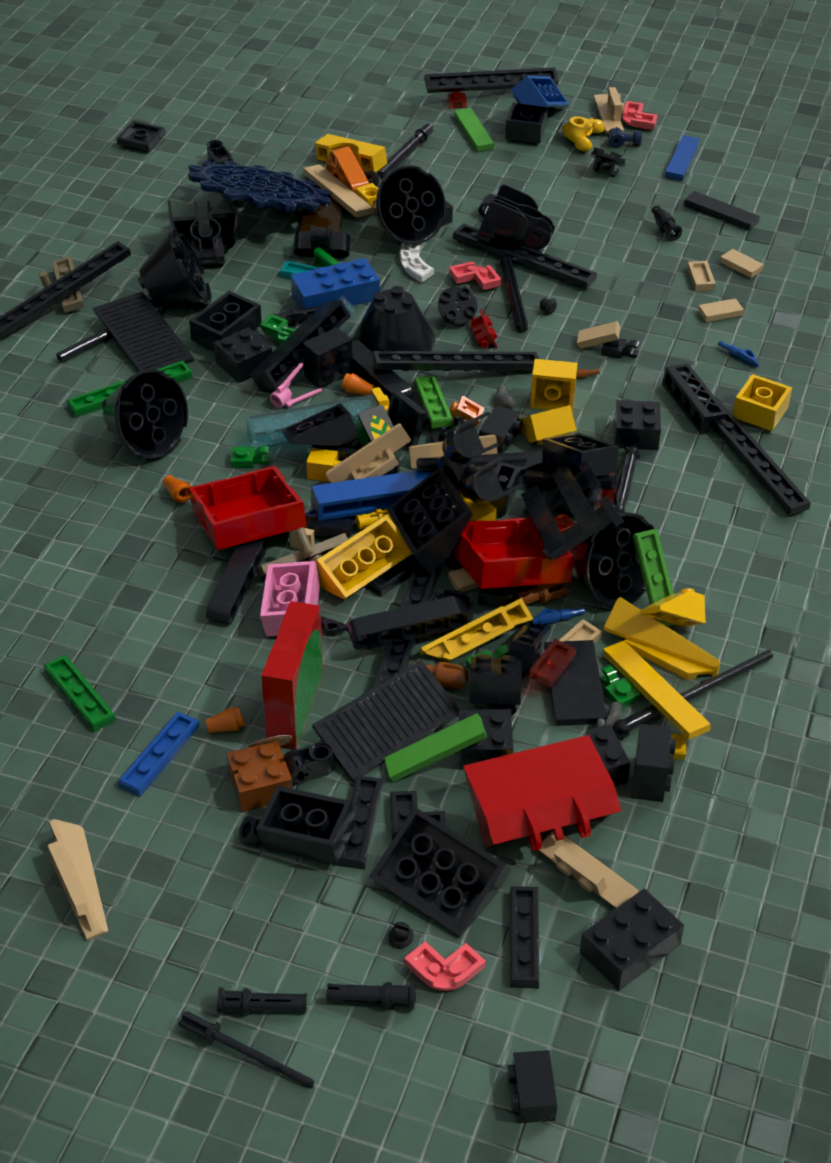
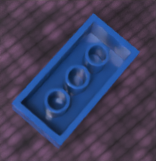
[291,258,380,314]

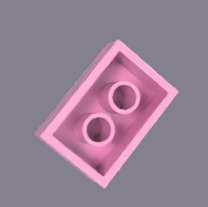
[260,561,321,637]

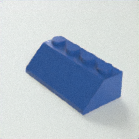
[511,75,570,107]

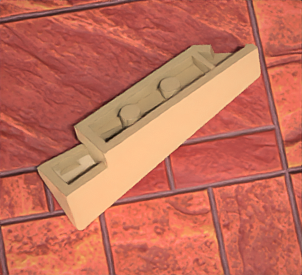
[48,819,108,941]

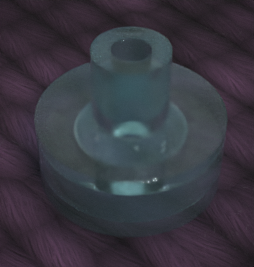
[338,296,356,316]

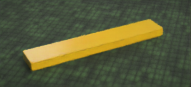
[603,641,711,740]

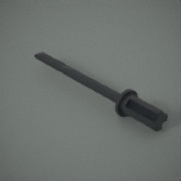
[178,1011,314,1088]

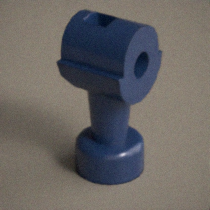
[607,127,642,148]

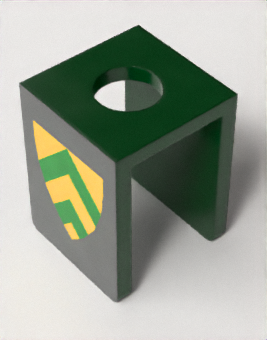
[354,405,394,448]

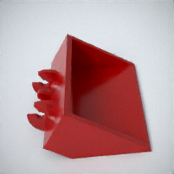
[463,735,621,851]

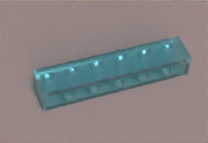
[246,394,378,450]

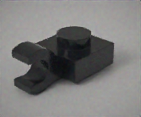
[601,338,640,358]

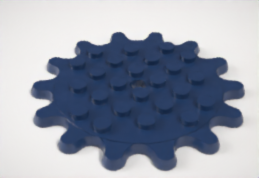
[188,161,331,212]

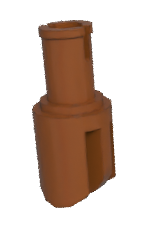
[515,583,570,605]
[413,662,469,689]

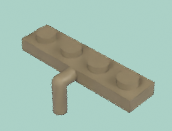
[39,256,84,313]
[256,527,348,579]

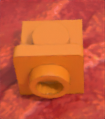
[449,395,485,426]

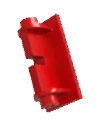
[470,309,498,348]

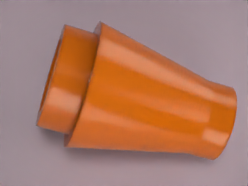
[341,373,374,397]
[163,475,191,503]
[205,706,245,734]

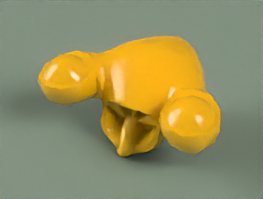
[562,117,605,152]

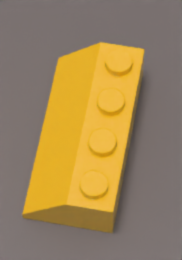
[315,515,412,600]

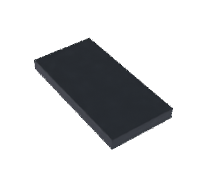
[544,640,607,725]

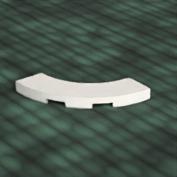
[400,233,434,283]

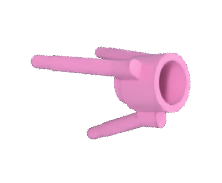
[270,363,322,408]

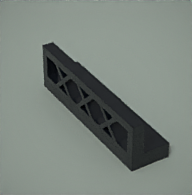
[662,363,728,434]

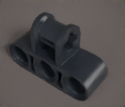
[293,225,351,258]

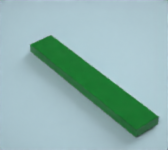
[66,361,193,417]

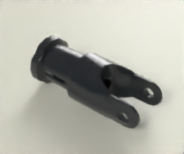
[651,205,683,241]

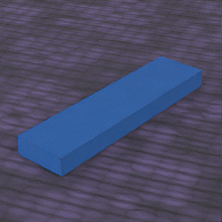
[665,135,700,180]
[118,712,200,797]

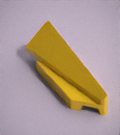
[604,597,720,680]
[419,598,533,662]

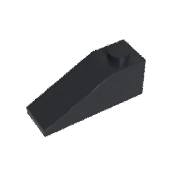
[509,621,552,675]

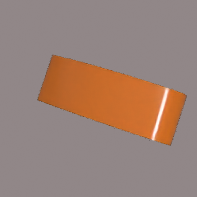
[326,146,369,193]

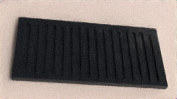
[93,291,194,372]
[312,660,460,782]

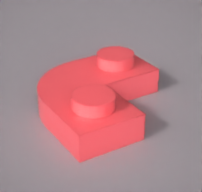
[622,101,658,130]
[449,262,501,290]
[404,941,486,991]

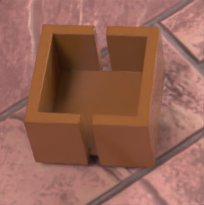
[226,740,292,812]

